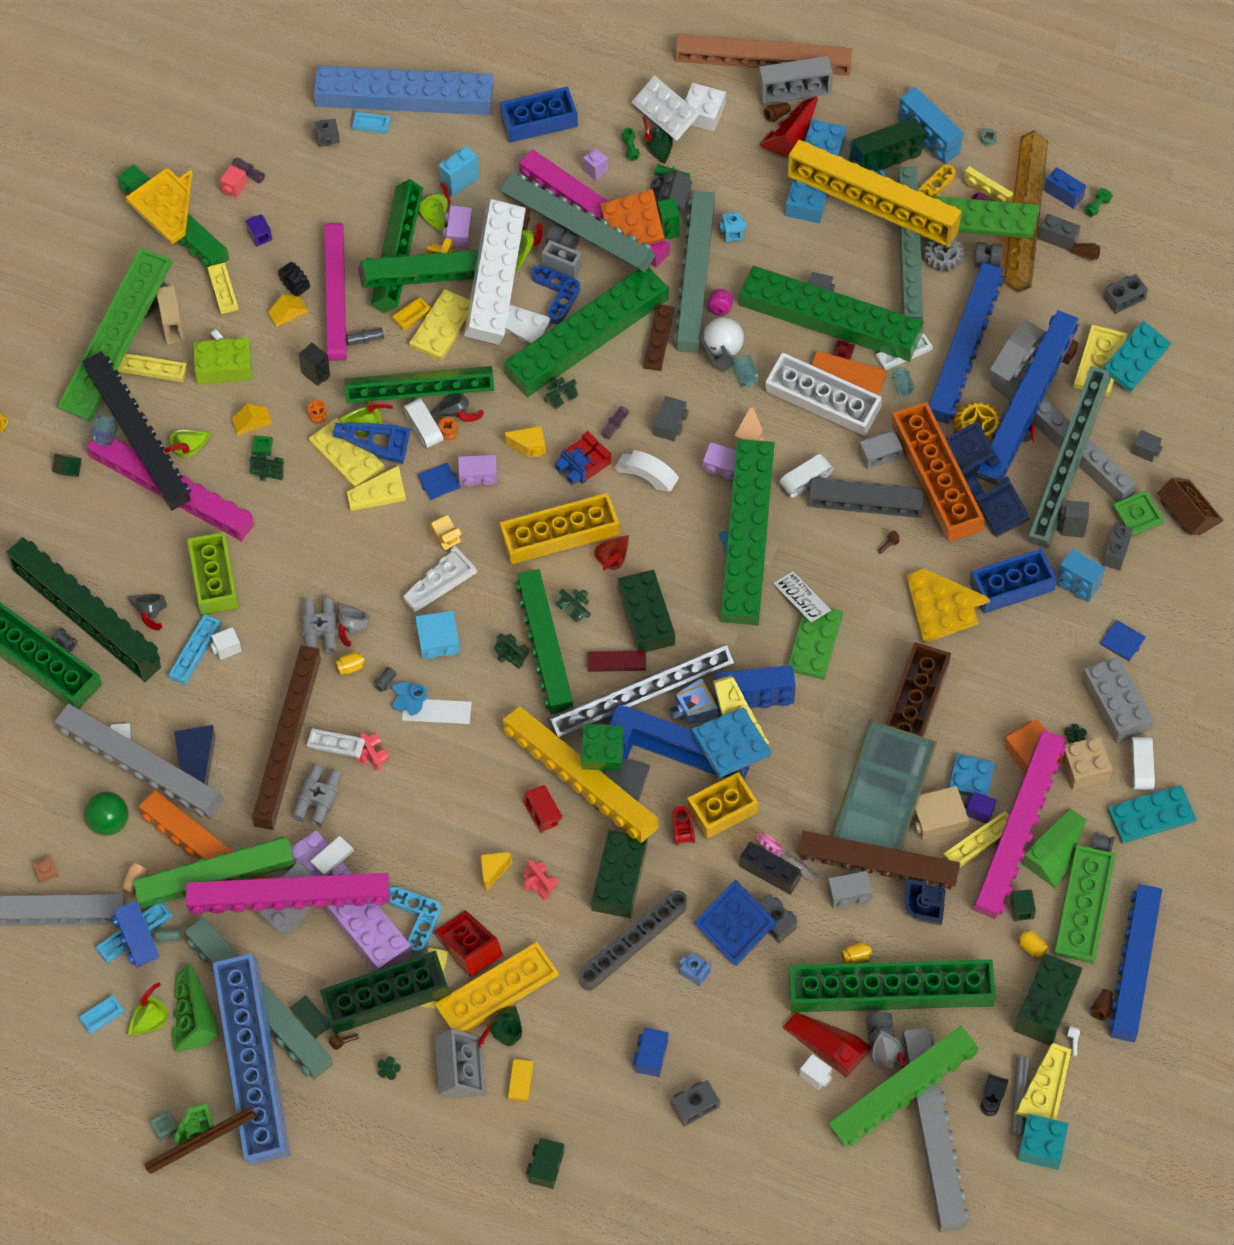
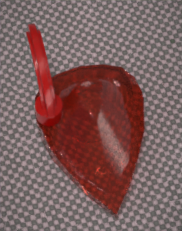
[594,535,629,570]

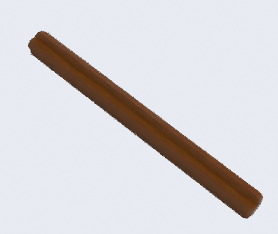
[145,1107,256,1174]

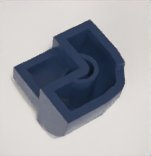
[904,879,946,925]

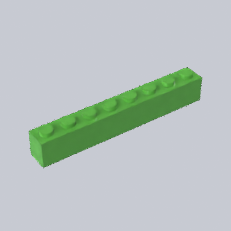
[133,837,296,908]
[828,1025,979,1148]

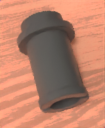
[373,667,397,692]

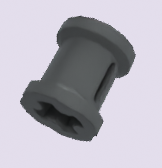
[52,628,77,653]
[1092,832,1115,852]

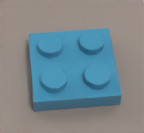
[949,754,995,797]

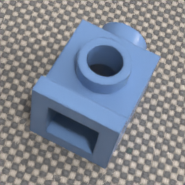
[679,953,712,987]

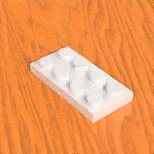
[631,75,700,141]

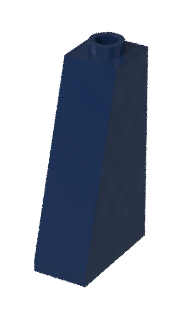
[174,725,216,786]

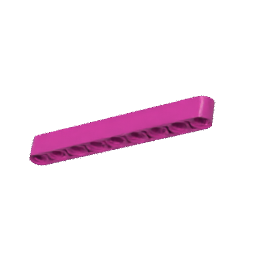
[325,223,347,361]

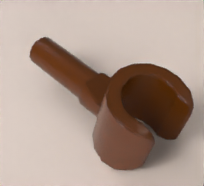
[878,530,900,554]
[329,1034,359,1050]

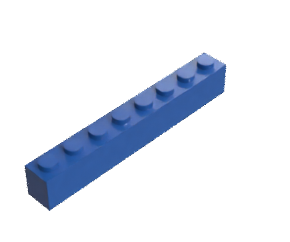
[1108,884,1162,1043]

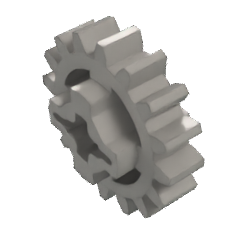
[924,238,964,272]

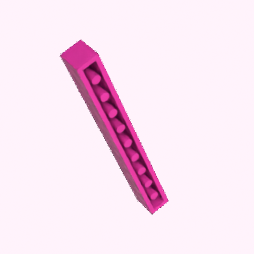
[519,149,670,267]
[86,431,254,542]
[973,730,1066,919]
[186,873,390,915]

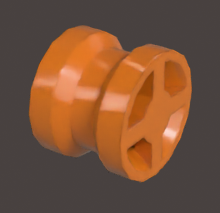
[307,400,327,424]
[439,417,458,441]

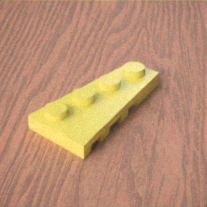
[1014,1043,1072,1120]

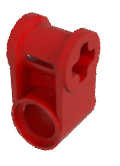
[672,806,695,846]

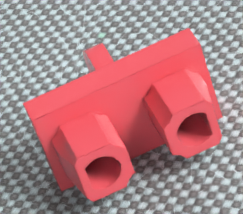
[355,732,389,771]
[523,860,558,900]

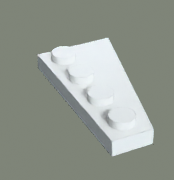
[505,305,551,344]
[403,545,477,612]

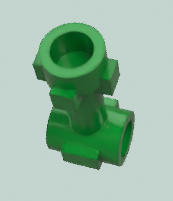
[621,128,640,161]
[1085,187,1113,217]

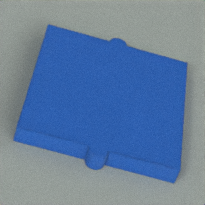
[418,463,460,500]
[1100,620,1146,661]

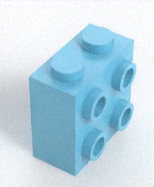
[439,146,479,197]
[416,610,460,659]

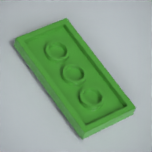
[788,608,843,680]

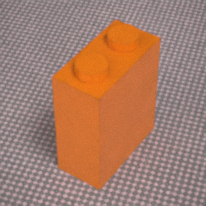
[1004,719,1065,773]

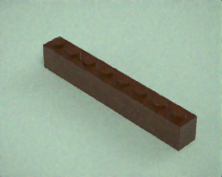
[798,831,960,890]

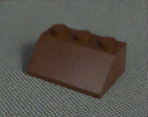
[1157,478,1223,535]

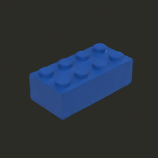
[500,86,578,143]
[969,548,1057,614]
[714,665,796,711]

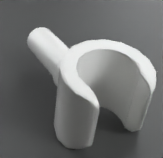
[1067,1026,1080,1056]

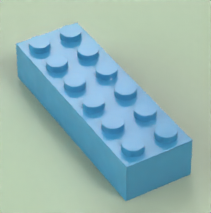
[785,119,847,224]

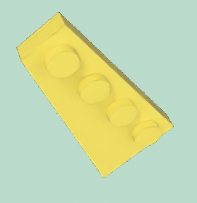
[713,675,769,744]

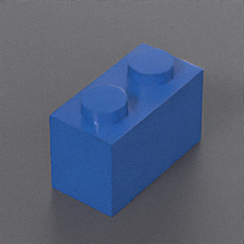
[1044,167,1086,209]
[633,1028,669,1077]

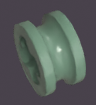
[981,129,997,146]

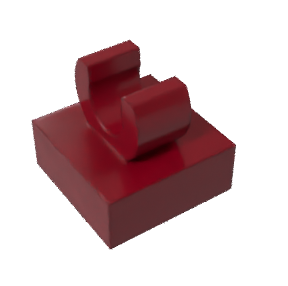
[832,339,855,360]

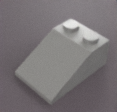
[259,861,315,934]

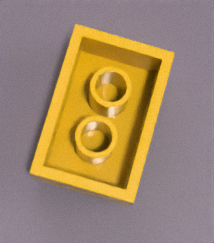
[687,772,759,839]

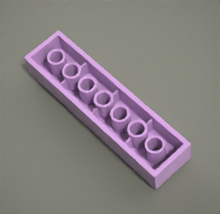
[290,830,412,971]

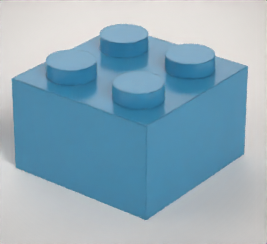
[1056,548,1105,602]

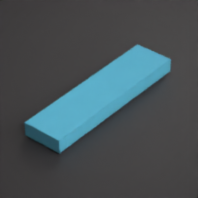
[168,614,222,685]
[95,903,173,964]

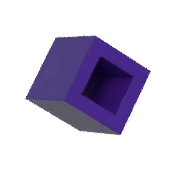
[246,214,272,247]
[964,791,996,824]

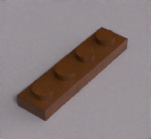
[643,304,674,371]

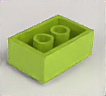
[193,337,253,385]

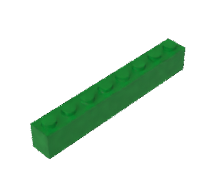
[117,164,229,268]
[370,179,423,313]
[358,250,478,288]
[345,366,494,403]
[515,569,573,715]

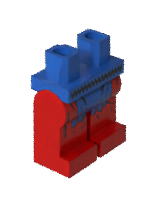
[555,431,612,485]

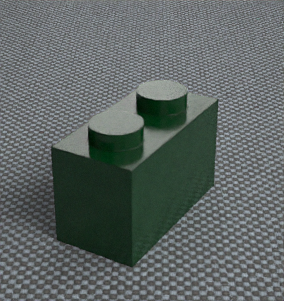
[526,1138,565,1189]

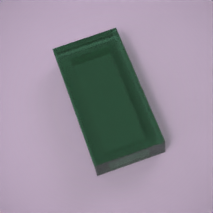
[290,995,331,1039]

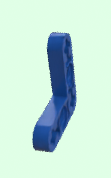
[531,265,580,324]

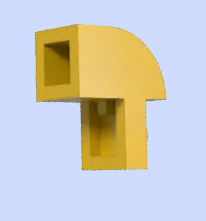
[428,515,462,550]

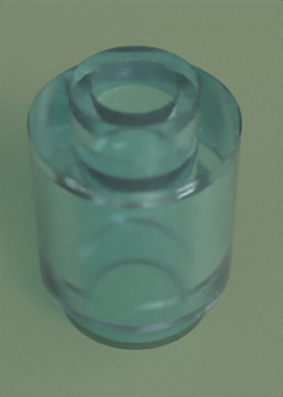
[892,367,915,396]

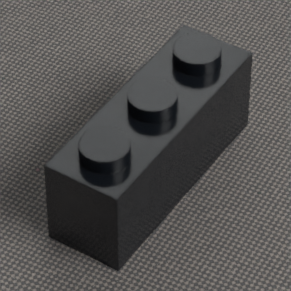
[739,842,801,895]

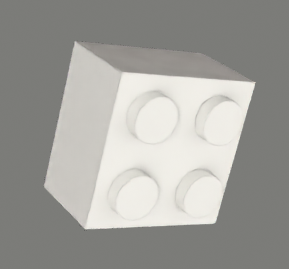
[685,83,726,132]

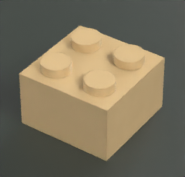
[1063,736,1113,789]

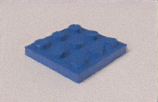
[694,880,778,966]

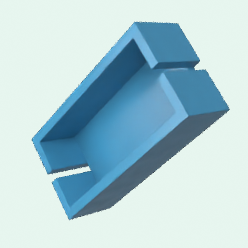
[898,87,963,164]

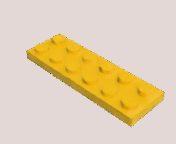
[434,942,559,1033]

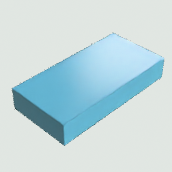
[352,112,391,134]
[79,995,125,1035]

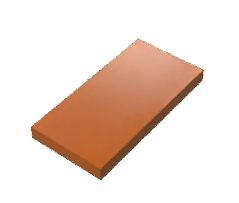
[812,351,887,395]

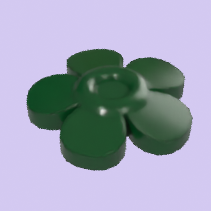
[1064,724,1087,742]
[377,1056,401,1080]

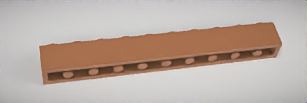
[676,34,852,76]

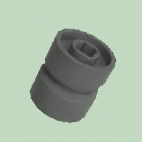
[545,224,579,250]
[975,242,1003,267]
[866,1012,895,1047]

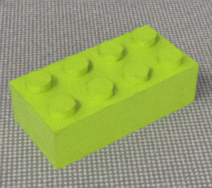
[187,532,239,615]

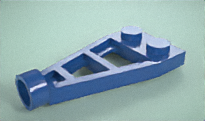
[332,422,411,464]

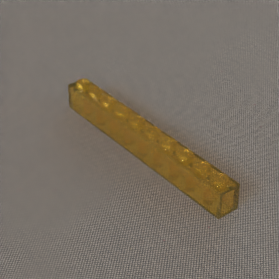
[1003,130,1048,293]

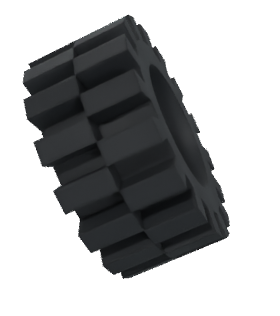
[278,262,310,297]

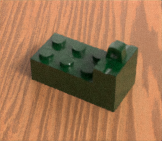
[1014,953,1083,1046]

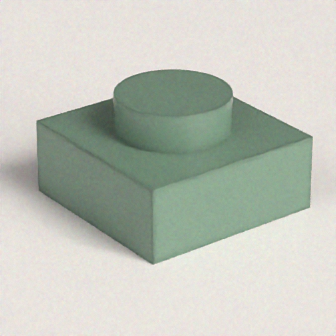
[150,1111,178,1140]

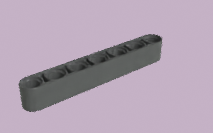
[580,890,687,990]

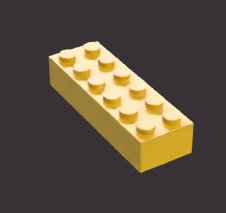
[499,493,620,565]

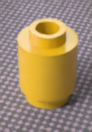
[335,651,365,675]
[1019,930,1049,959]
[841,941,872,964]

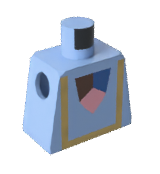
[669,678,718,724]

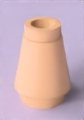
[122,863,147,894]

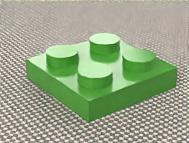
[1112,490,1164,537]

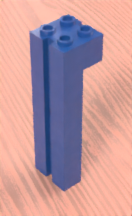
[609,704,750,780]

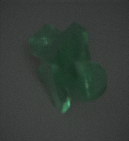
[543,376,579,409]
[250,453,284,482]
[556,589,591,623]
[494,633,530,669]

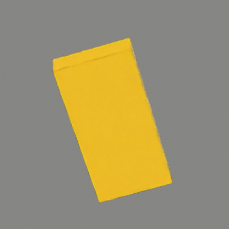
[392,297,431,331]
[508,1059,534,1102]

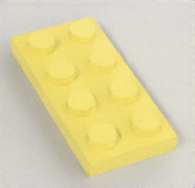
[409,289,470,361]
[1073,325,1127,397]
[308,418,385,488]

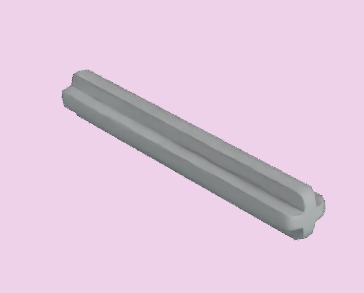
[1012,1057,1029,1135]

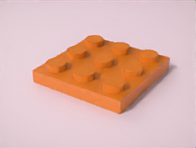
[601,189,665,245]

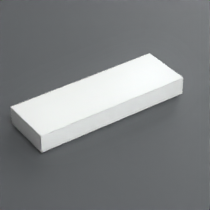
[875,333,933,370]
[306,728,365,759]

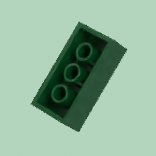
[849,117,926,172]
[617,569,675,652]
[591,830,648,919]

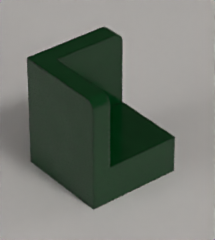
[52,453,82,477]
[1010,889,1036,921]

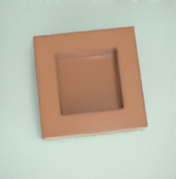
[33,856,59,883]

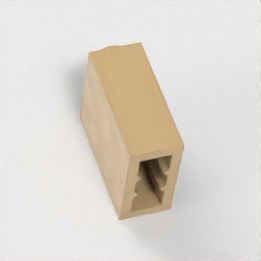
[157,285,185,345]
[913,786,969,840]

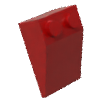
[433,910,503,977]

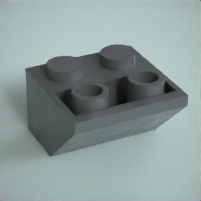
[650,170,692,212]

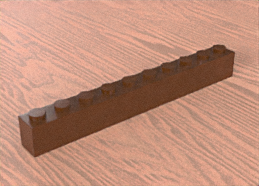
[252,645,321,830]

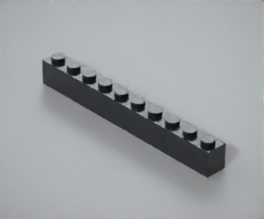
[82,351,191,511]

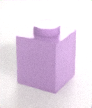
[583,148,608,181]

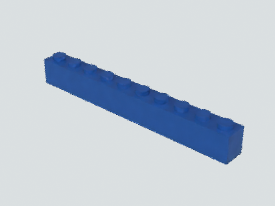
[929,262,1005,424]
[977,310,1080,486]

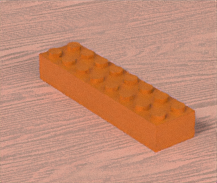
[892,402,984,542]

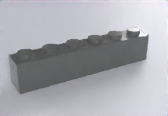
[809,478,924,518]

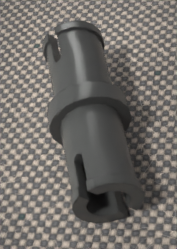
[346,327,384,346]

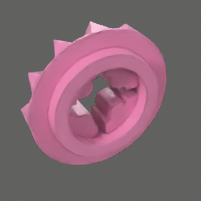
[756,832,783,856]

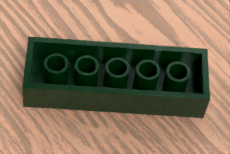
[320,950,451,1034]

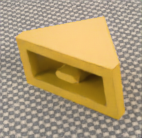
[268,294,309,327]
[231,403,273,435]
[481,852,513,891]

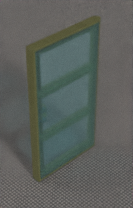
[831,720,937,850]

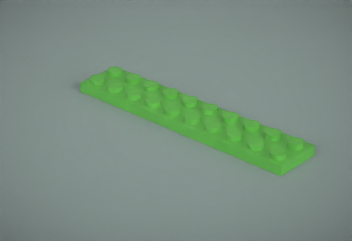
[57,247,173,421]

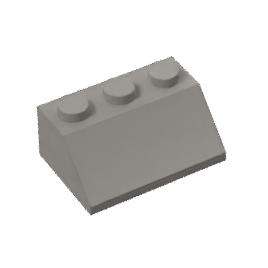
[435,1029,485,1098]

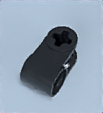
[980,1074,1009,1116]

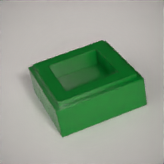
[252,436,273,456]

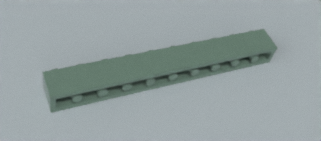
[898,167,923,321]
[500,172,656,273]
[674,191,715,353]
[1029,366,1111,548]
[184,917,333,1080]

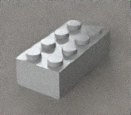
[758,56,833,105]
[990,320,1044,381]
[1081,656,1154,743]

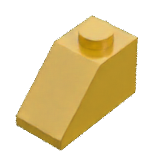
[505,426,546,457]

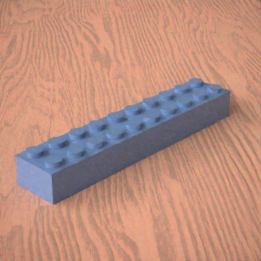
[314,66,494,115]
[213,953,291,1165]

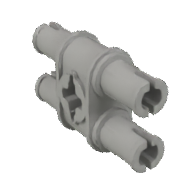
[301,597,338,654]
[292,764,342,827]

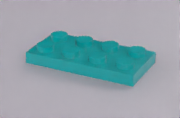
[1102,320,1172,393]
[1107,785,1197,844]

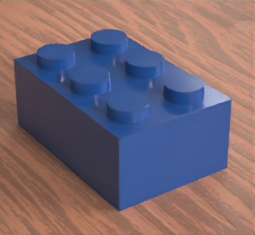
[111,901,160,968]

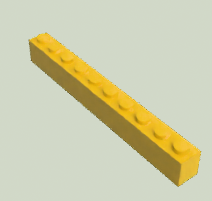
[503,706,658,843]

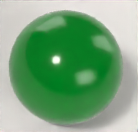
[84,792,129,836]

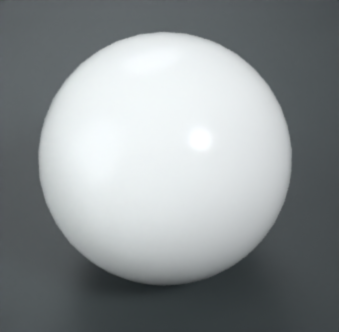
[703,317,744,358]

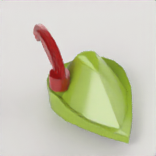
[419,182,450,232]
[516,223,543,270]
[339,404,393,437]
[164,429,212,459]
[128,982,168,1036]

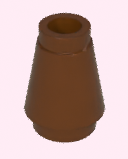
[764,102,791,122]
[1072,243,1100,261]
[1090,989,1113,1020]

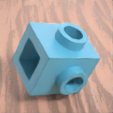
[719,212,746,242]

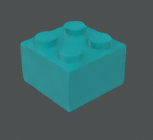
[1018,1114,1069,1170]

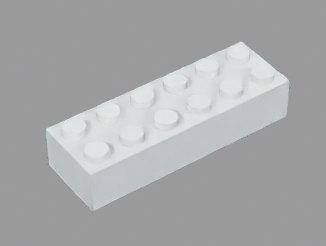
[765,352,882,436]

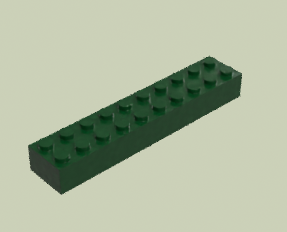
[6,537,161,682]

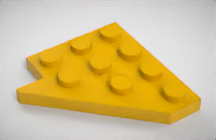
[125,167,193,245]
[906,568,990,643]

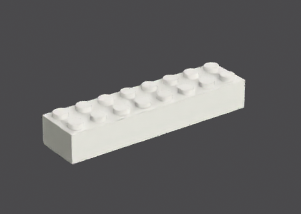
[464,199,526,345]

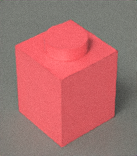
[219,165,248,197]

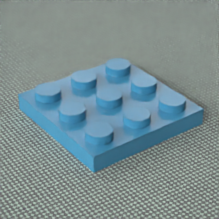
[691,707,772,778]

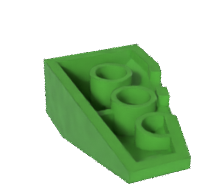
[1023,808,1086,888]
[172,963,219,1052]
[174,1103,214,1146]

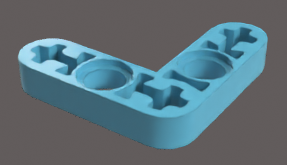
[388,887,441,955]

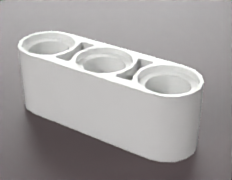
[403,398,444,449]
[779,454,834,498]
[1131,737,1155,790]

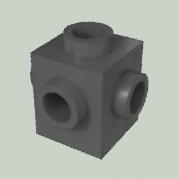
[312,118,340,147]

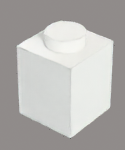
[210,627,242,660]
[799,1054,832,1091]

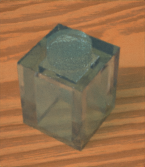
[733,355,758,387]
[91,414,118,446]

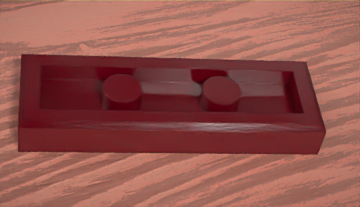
[588,651,646,672]

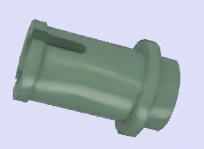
[155,928,180,944]

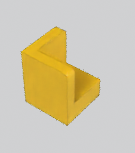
[426,238,453,255]

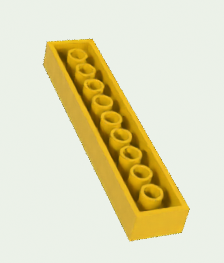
[788,140,962,247]

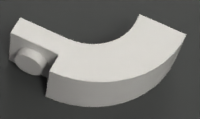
[614,450,679,492]

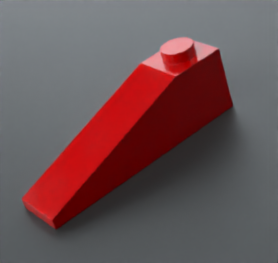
[760,96,818,157]
[783,1012,872,1078]

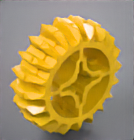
[953,401,1002,444]

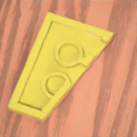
[347,466,406,511]

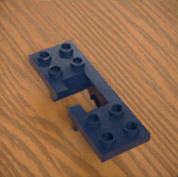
[945,421,1031,537]

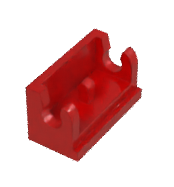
[523,785,563,833]

